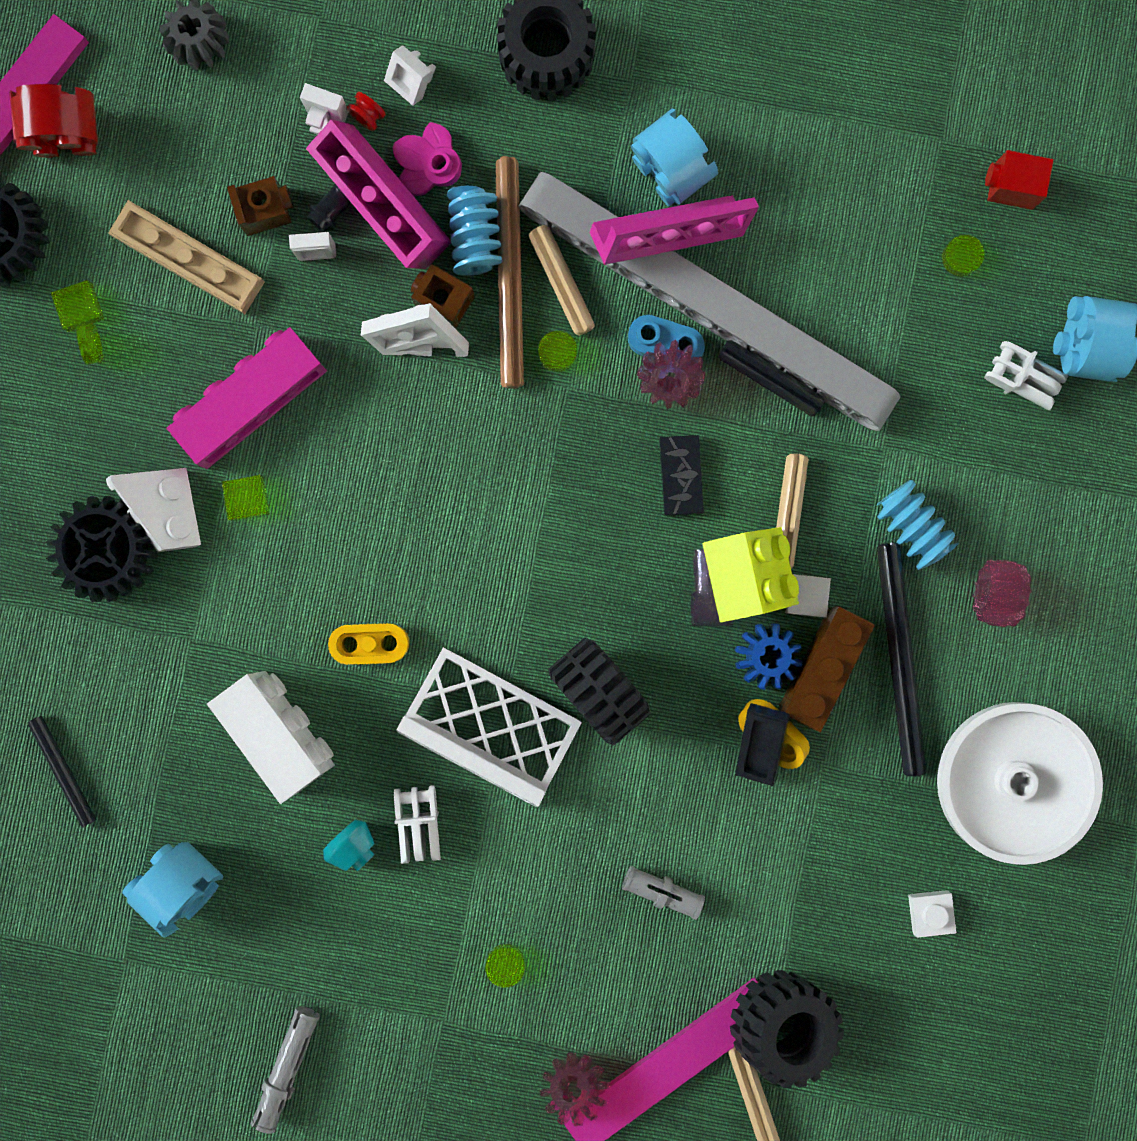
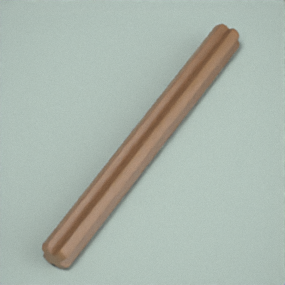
[496,156,524,389]

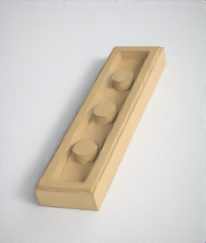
[108,200,265,315]

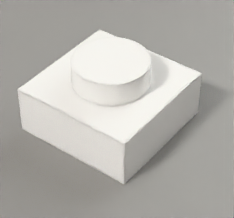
[908,890,956,938]

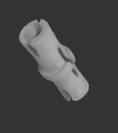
[622,866,705,920]

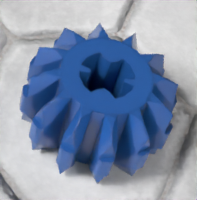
[735,623,803,690]

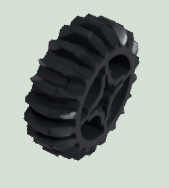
[0,181,50,287]
[46,496,158,602]

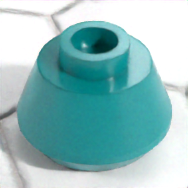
[323,819,375,871]

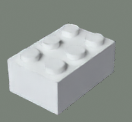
[207,671,335,804]

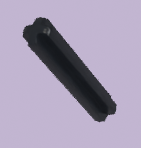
[719,340,825,416]

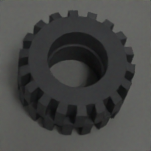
[497,0,596,101]
[548,637,651,746]
[730,970,844,1089]

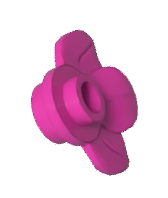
[393,122,462,196]

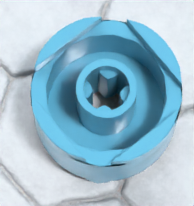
[631,108,718,207]
[1053,296,1137,382]
[122,842,224,937]

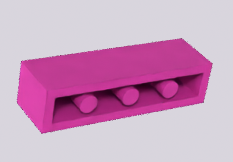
[306,119,451,269]
[166,327,327,469]

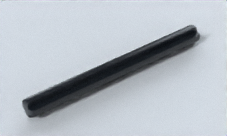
[877,542,927,777]

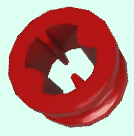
[346,91,386,131]

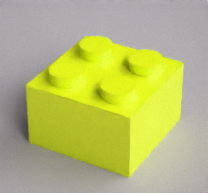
[702,527,799,622]

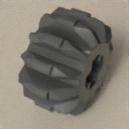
[159,0,230,71]

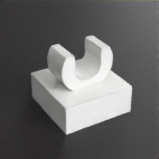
[384,45,436,105]
[300,83,348,135]

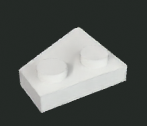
[361,303,469,357]
[106,468,201,552]

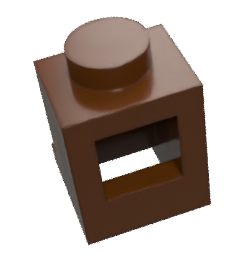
[227,176,294,236]
[410,264,475,329]

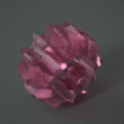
[637,339,706,410]
[972,560,1032,627]
[540,1053,610,1127]

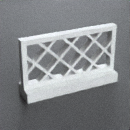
[397,647,582,807]

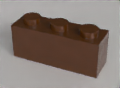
[778,606,875,733]

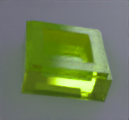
[50,280,105,332]
[222,475,270,521]

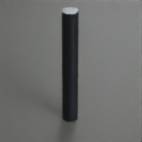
[27,716,97,828]

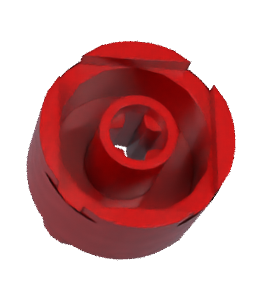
[9,84,98,158]

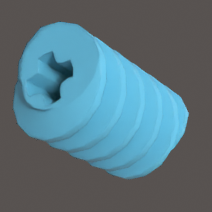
[447,186,503,275]
[876,480,959,570]

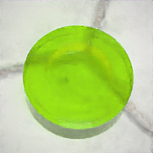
[942,235,985,277]
[76,323,103,365]
[538,331,577,372]
[485,944,525,988]

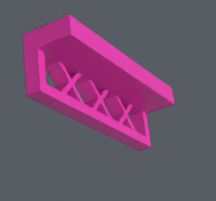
[589,195,759,265]

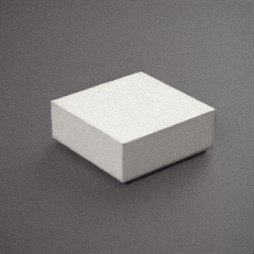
[289,232,336,261]
[785,574,831,618]

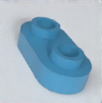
[628,315,705,368]

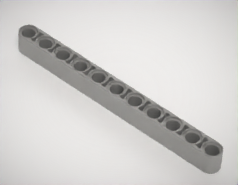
[518,172,901,431]

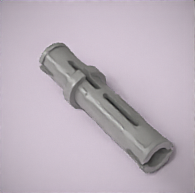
[251,1006,320,1134]

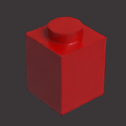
[985,150,1054,210]

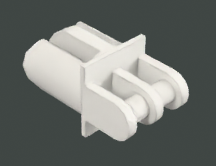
[984,341,1068,410]
[394,785,441,864]

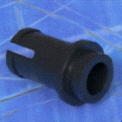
[307,184,351,232]

